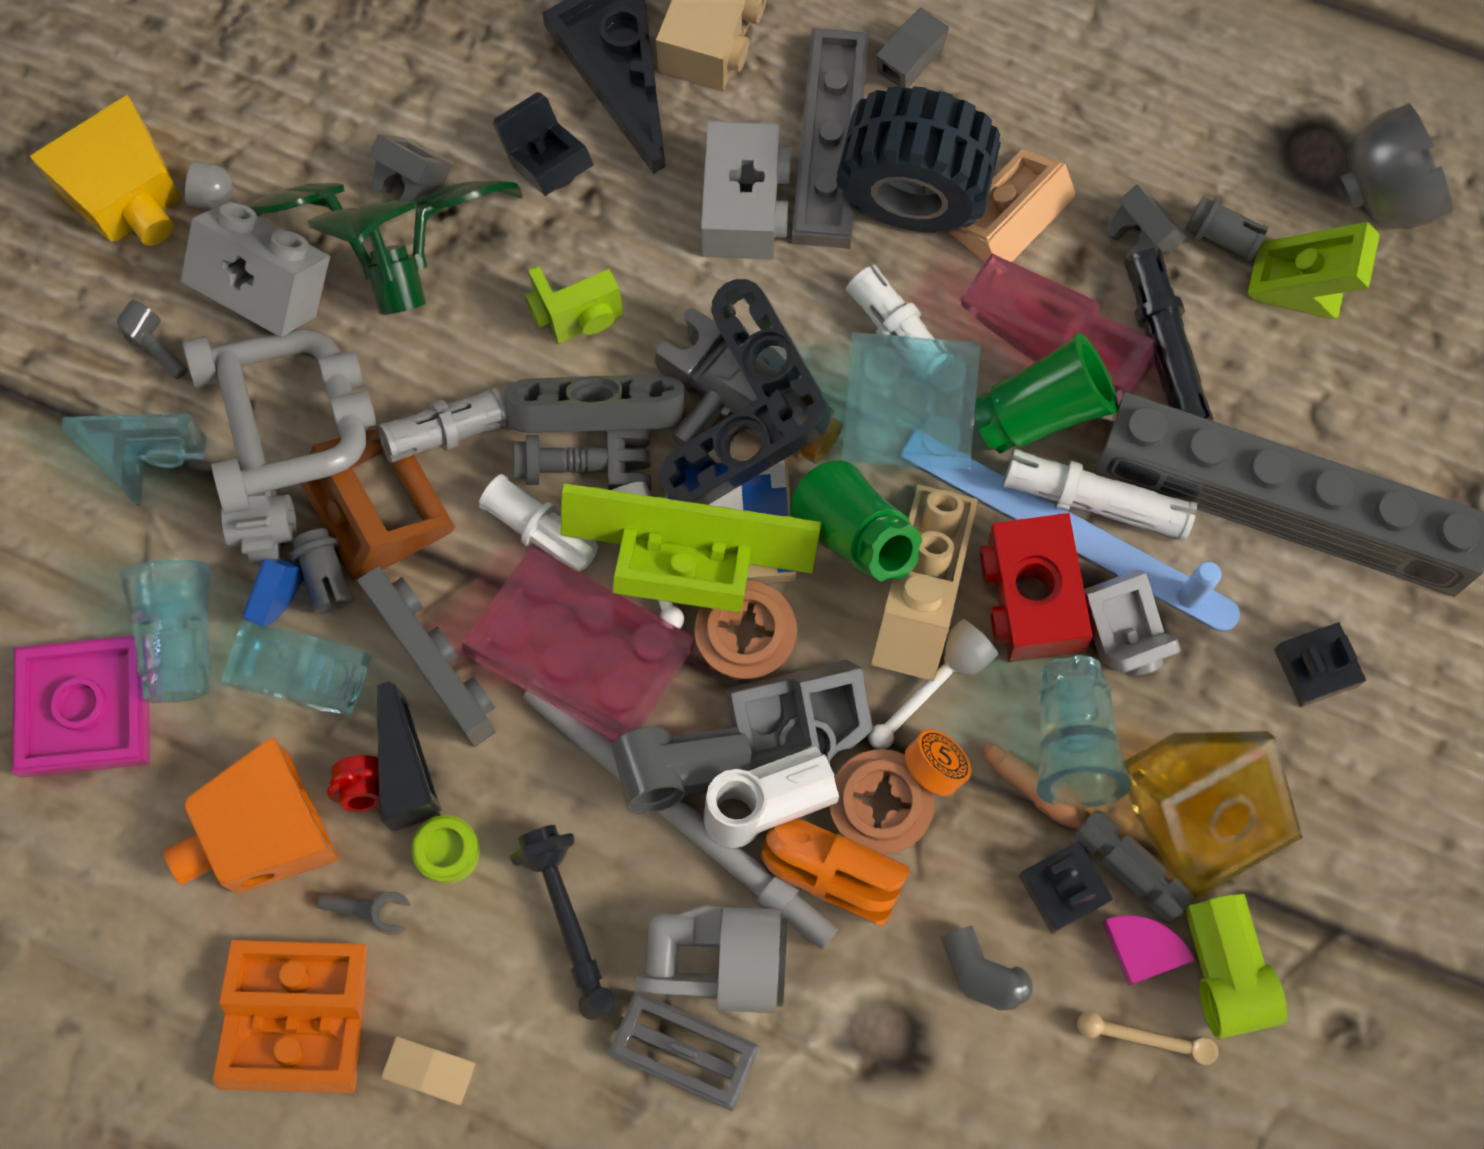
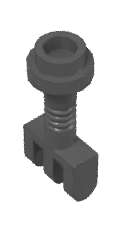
[513,429,652,491]

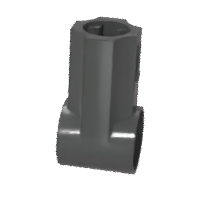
[612,726,752,814]

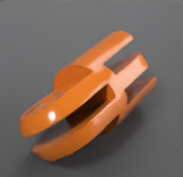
[762,819,909,926]

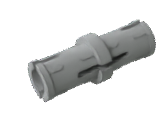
[377,388,508,463]

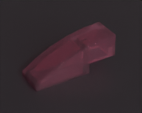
[960,253,1154,405]

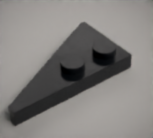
[542,0,666,174]

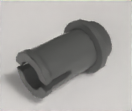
[1185,196,1269,262]
[289,528,354,614]

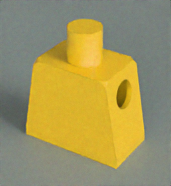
[30,95,181,246]

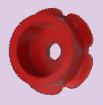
[327,755,379,813]

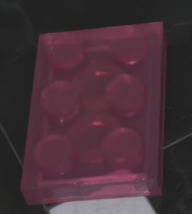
[462,546,695,741]

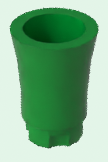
[971,333,1118,454]
[790,460,922,582]

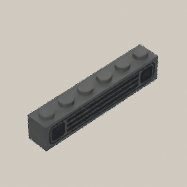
[1093,392,1484,597]

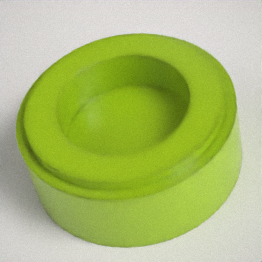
[411,815,480,884]

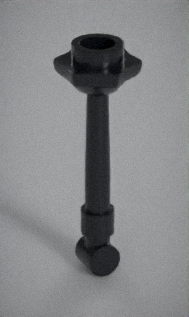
[510,825,615,1020]

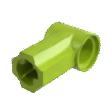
[1185,894,1288,1040]

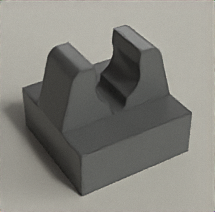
[369,134,452,200]
[1106,184,1188,258]

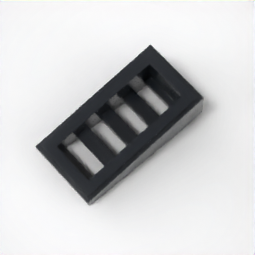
[377,681,442,831]

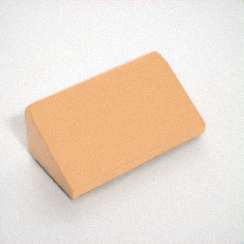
[948,149,1075,271]

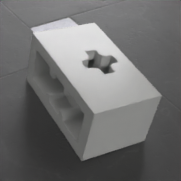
[701,121,791,260]
[180,201,330,337]

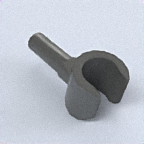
[117,300,187,379]
[317,892,410,935]

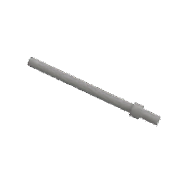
[523,680,838,950]

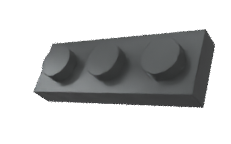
[357,565,496,747]

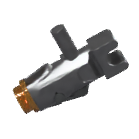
[654,308,843,464]

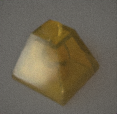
[1119,731,1303,901]

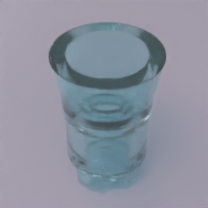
[119,559,212,703]
[1037,655,1132,808]

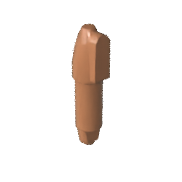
[984,743,1093,830]

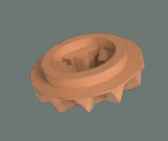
[695,580,797,682]
[830,749,935,854]

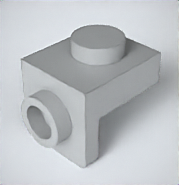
[1084,570,1181,676]

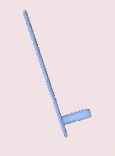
[899,429,1240,632]

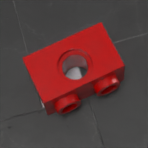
[979,513,1093,662]

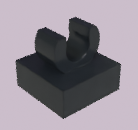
[1274,622,1367,707]
[1018,841,1113,934]

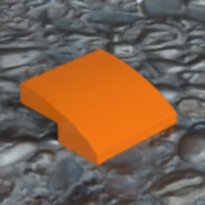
[213,940,367,1094]

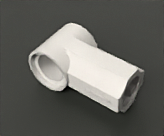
[703,746,839,848]

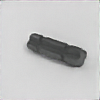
[1075,810,1194,922]

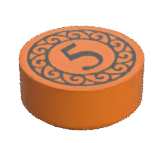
[905,729,971,796]

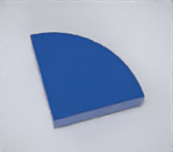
[243,559,304,627]

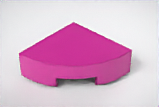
[1102,915,1195,986]

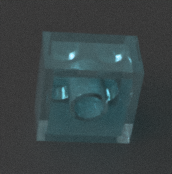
[841,332,981,471]

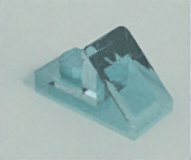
[62,413,206,506]

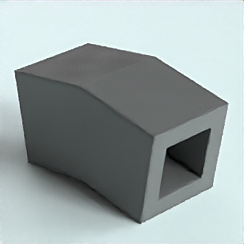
[876,8,949,88]

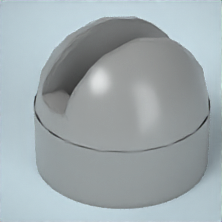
[185,161,234,211]

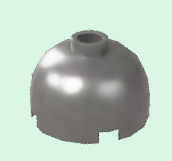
[1339,103,1453,229]

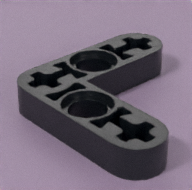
[660,279,831,505]

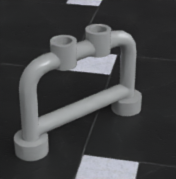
[183,329,376,515]

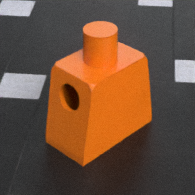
[163,737,340,893]

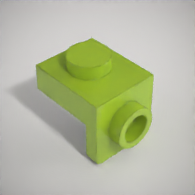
[524,265,624,344]

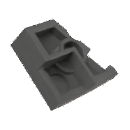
[725,659,873,770]

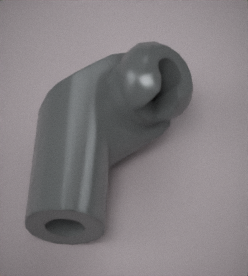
[941,926,1033,1010]

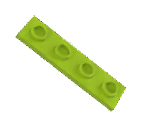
[561,483,821,613]

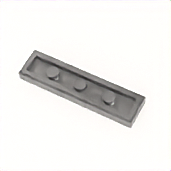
[791,28,869,249]

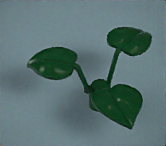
[247,181,522,315]

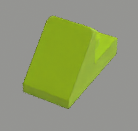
[1248,222,1380,319]

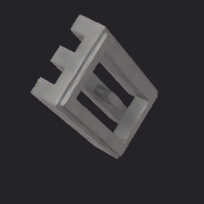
[607,991,760,1111]

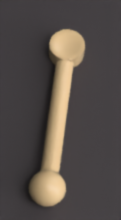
[1077,1011,1219,1066]

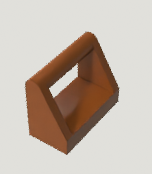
[300,428,455,581]

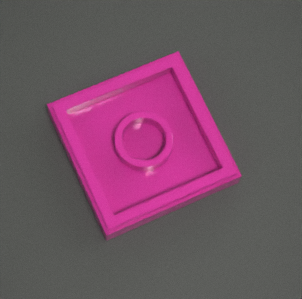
[12,635,150,778]

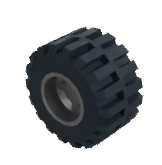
[836,86,1001,233]

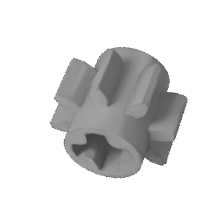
[221,490,297,563]

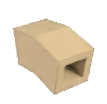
[381,1036,476,1106]

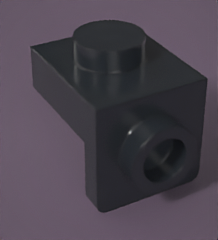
[493,92,594,196]

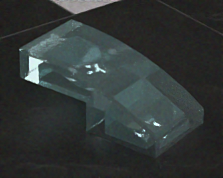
[220,621,372,716]

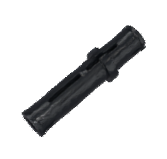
[1124,248,1214,421]

